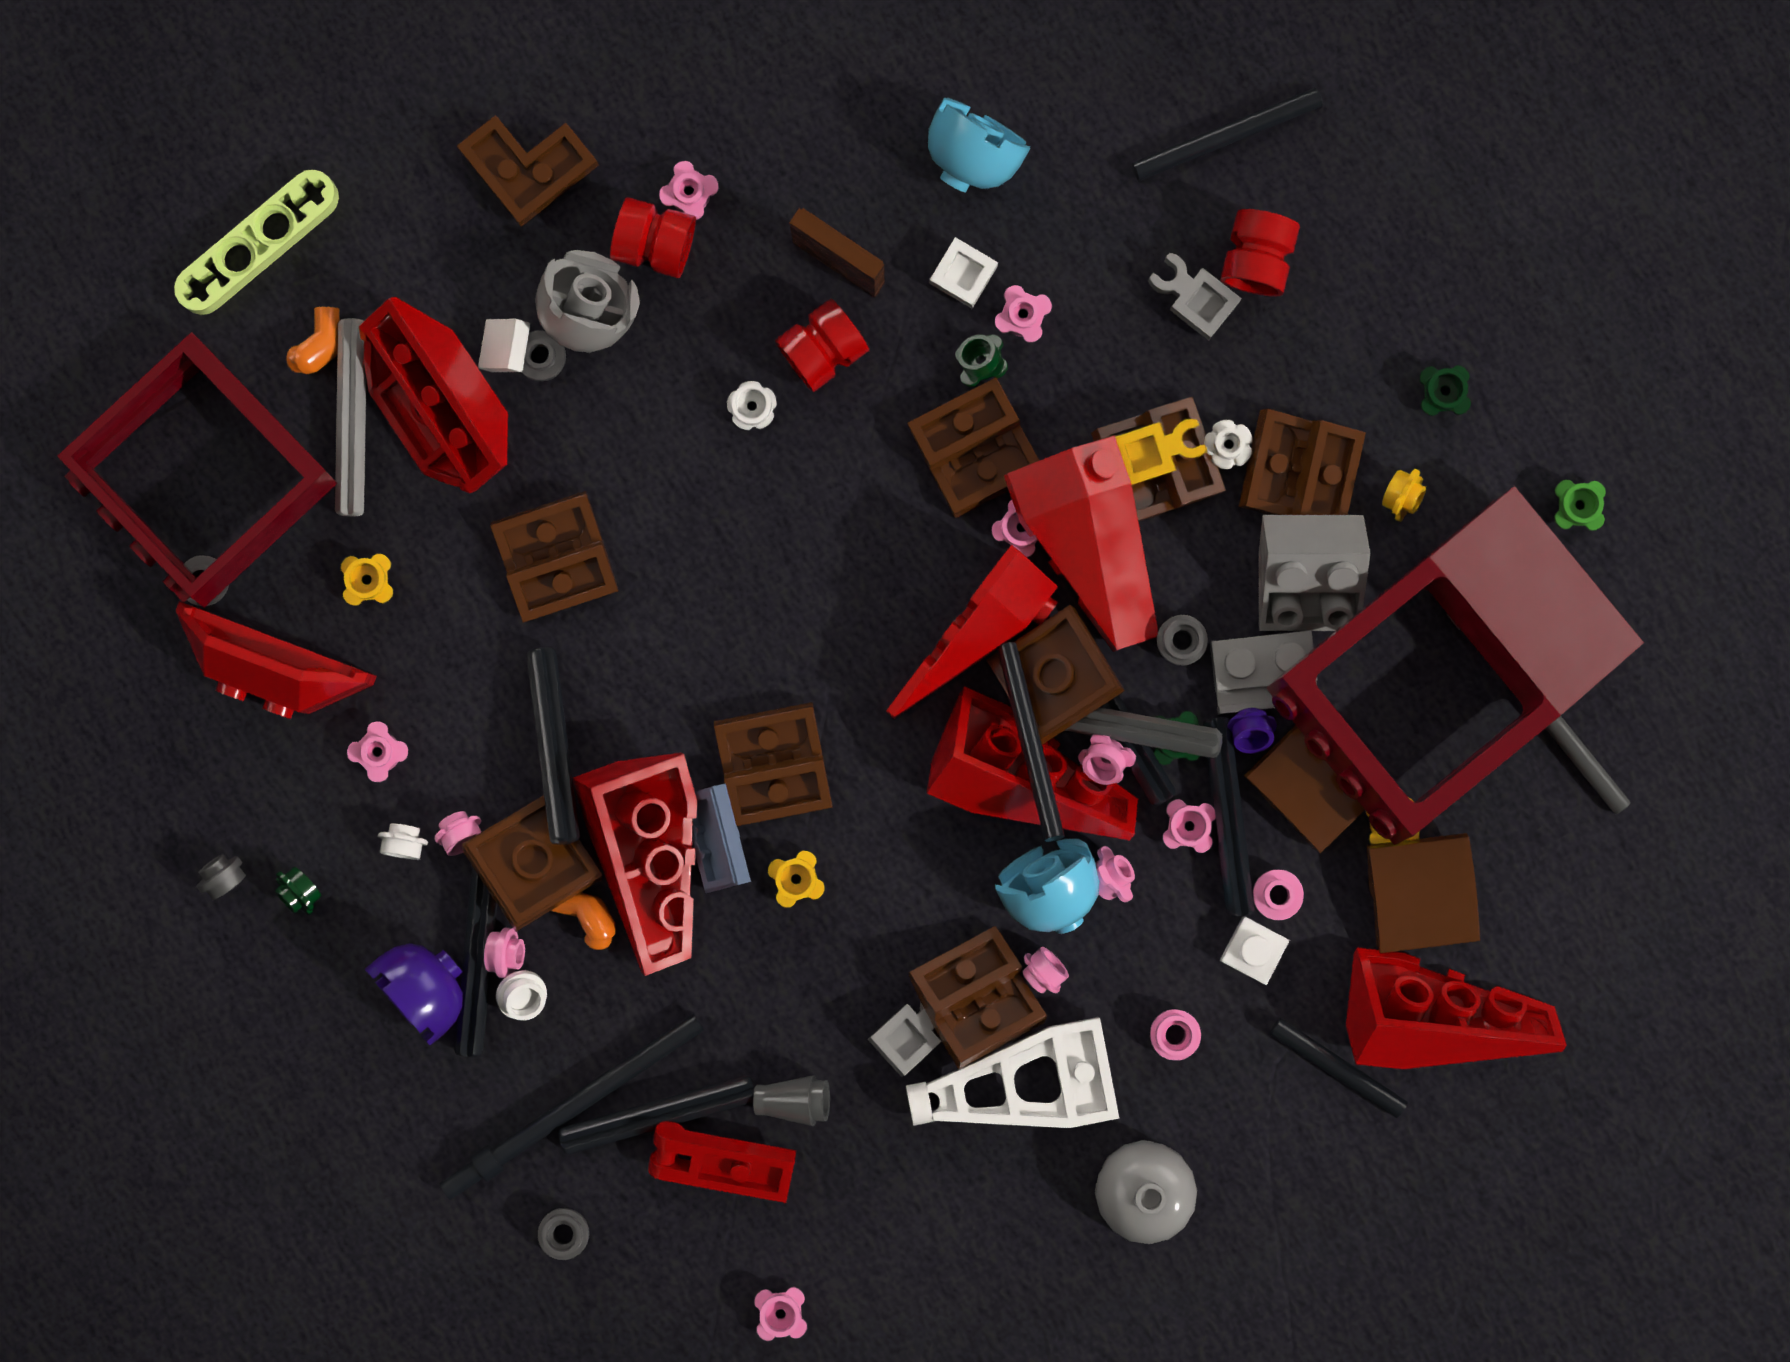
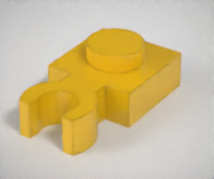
[1115,419,1208,485]

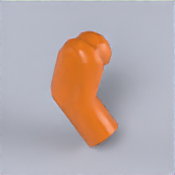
[286,307,340,374]
[552,892,616,950]

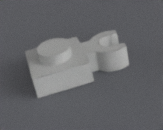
[1148,253,1242,341]
[868,1003,942,1077]

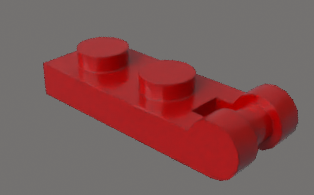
[648,1121,796,1203]

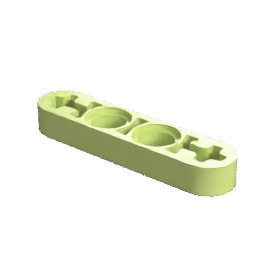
[174,170,339,315]

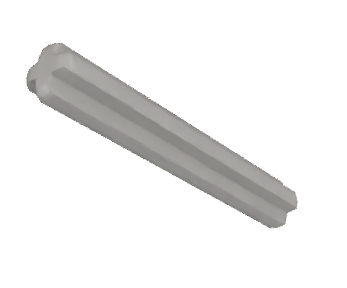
[335,318,366,517]

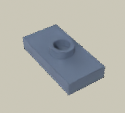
[692,783,751,893]

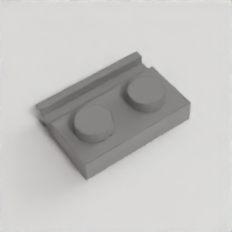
[1210,630,1317,715]

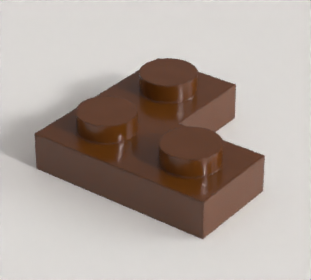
[457,115,599,227]

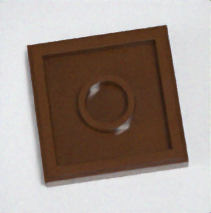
[789,208,885,298]
[987,605,1125,745]
[461,795,603,932]

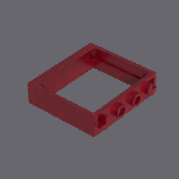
[57,332,337,608]

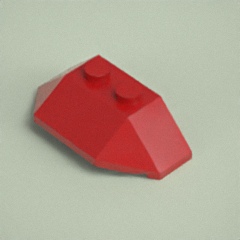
[359,297,508,493]
[176,601,377,719]

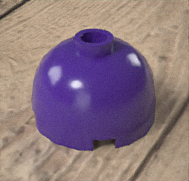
[365,944,463,1046]

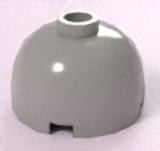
[535,250,640,353]
[1095,1140,1197,1244]

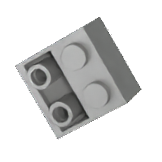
[1259,515,1371,631]

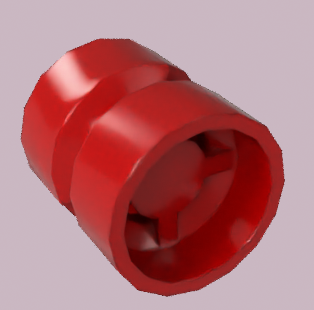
[610,197,696,278]
[1220,209,1300,296]
[775,298,869,393]

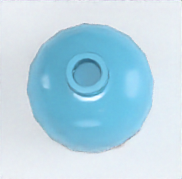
[928,98,1030,192]
[995,839,1099,934]

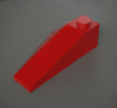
[1004,435,1158,652]
[886,545,1058,719]
[927,686,1138,841]
[573,752,697,976]
[1346,947,1567,1069]

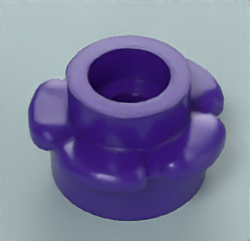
[1227,708,1277,753]

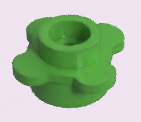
[1554,480,1606,531]

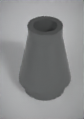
[753,1075,830,1126]

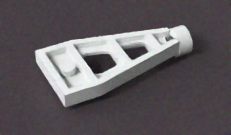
[906,1017,1119,1128]

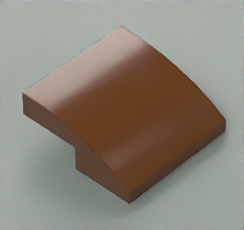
[907,378,1039,518]
[1091,397,1226,522]
[1238,409,1366,515]
[490,491,618,623]
[714,702,833,826]
[1244,725,1365,853]
[1367,833,1480,953]
[909,926,1047,1070]

